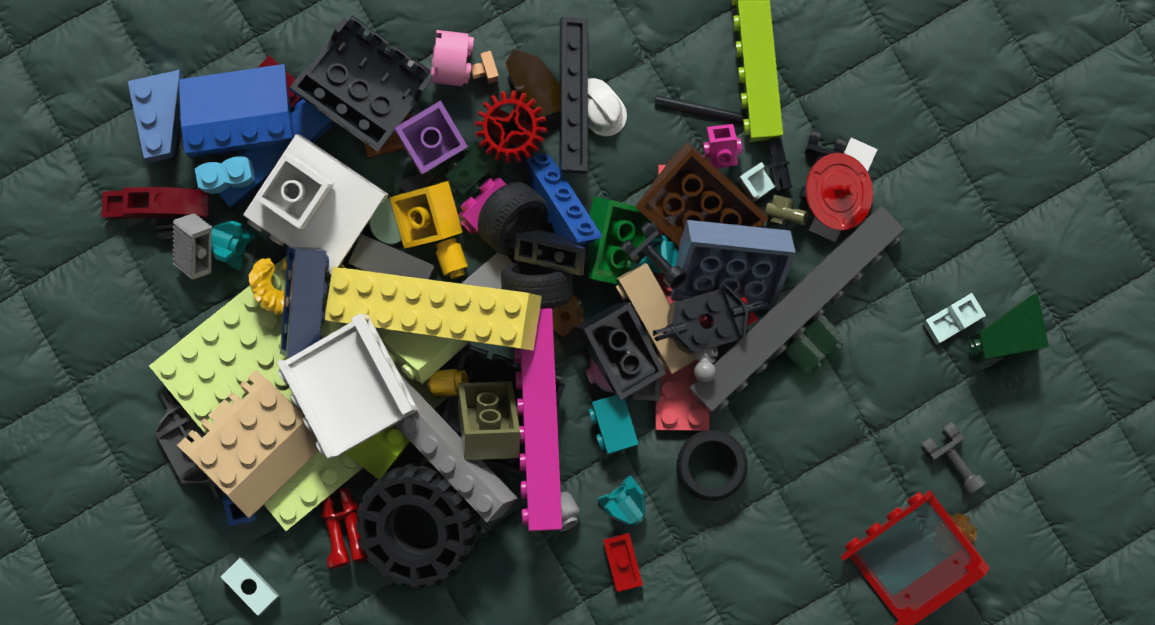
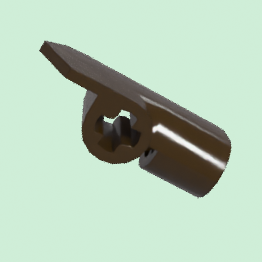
[505,49,559,124]

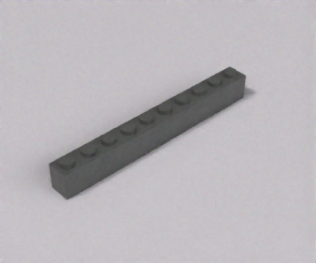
[687,206,904,413]

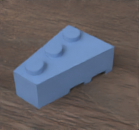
[128,70,185,163]

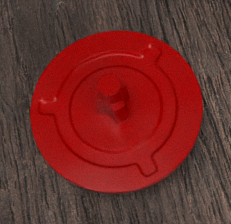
[806,153,873,230]

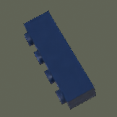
[280,246,329,358]

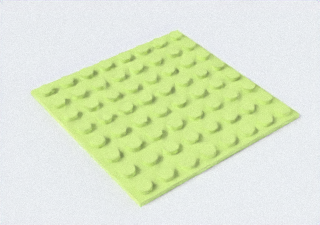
[149,256,449,531]

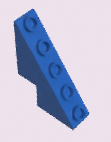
[525,153,602,248]

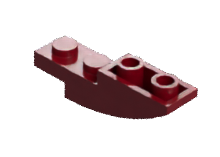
[101,187,210,220]

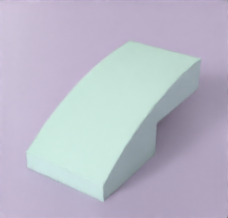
[922,293,986,345]

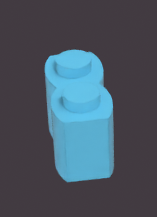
[195,157,256,194]

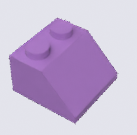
[394,101,468,174]

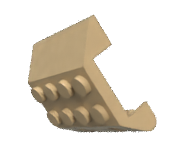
[177,370,319,519]

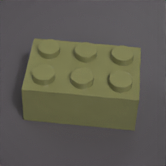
[458,381,520,460]

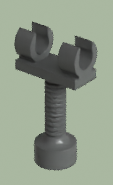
[921,422,986,495]

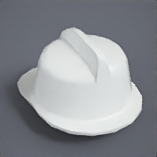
[588,78,627,136]

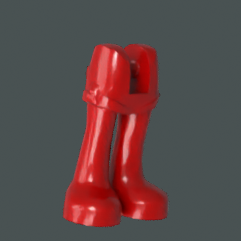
[321,487,368,569]

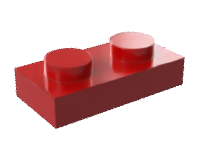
[603,533,643,592]

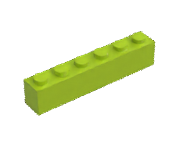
[731,0,783,142]

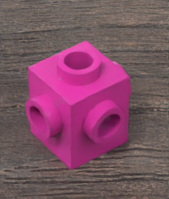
[703,124,742,168]

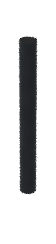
[655,96,748,124]

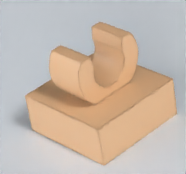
[471,51,498,84]

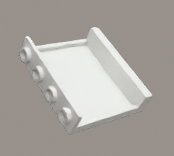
[243,134,389,276]
[277,313,419,458]

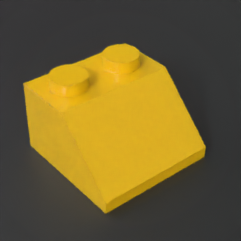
[390,181,463,249]

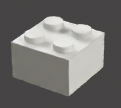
[254,153,334,229]

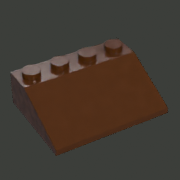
[636,142,768,246]

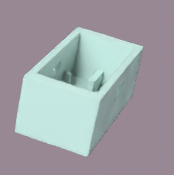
[221,558,280,616]

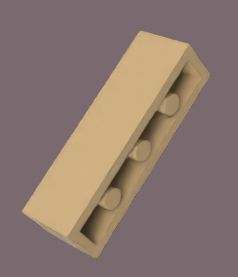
[616,263,697,373]

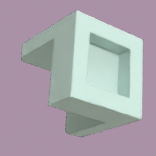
[738,162,775,202]

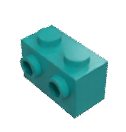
[588,395,639,455]

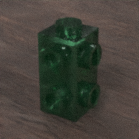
[445,141,503,199]

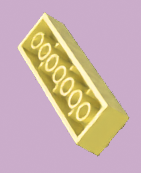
[325,267,542,351]

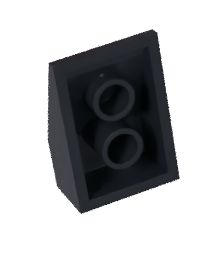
[575,301,666,400]

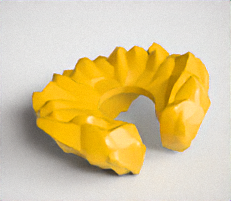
[248,257,287,315]

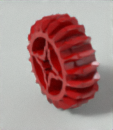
[475,91,547,163]

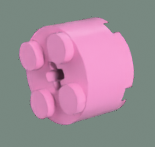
[431,30,474,86]

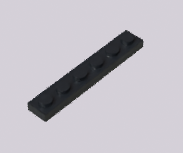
[559,17,588,174]

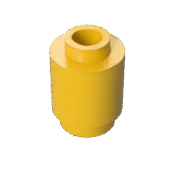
[435,238,469,279]
[427,368,469,397]

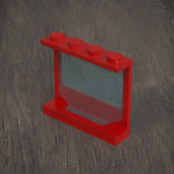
[840,490,990,625]

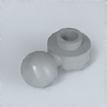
[694,347,718,382]

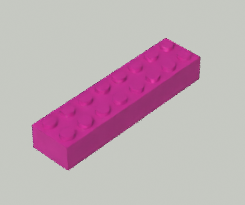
[514,308,562,532]

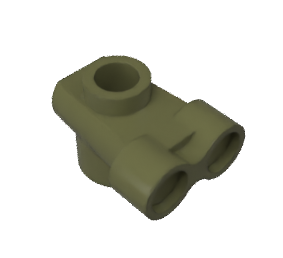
[765,195,809,226]

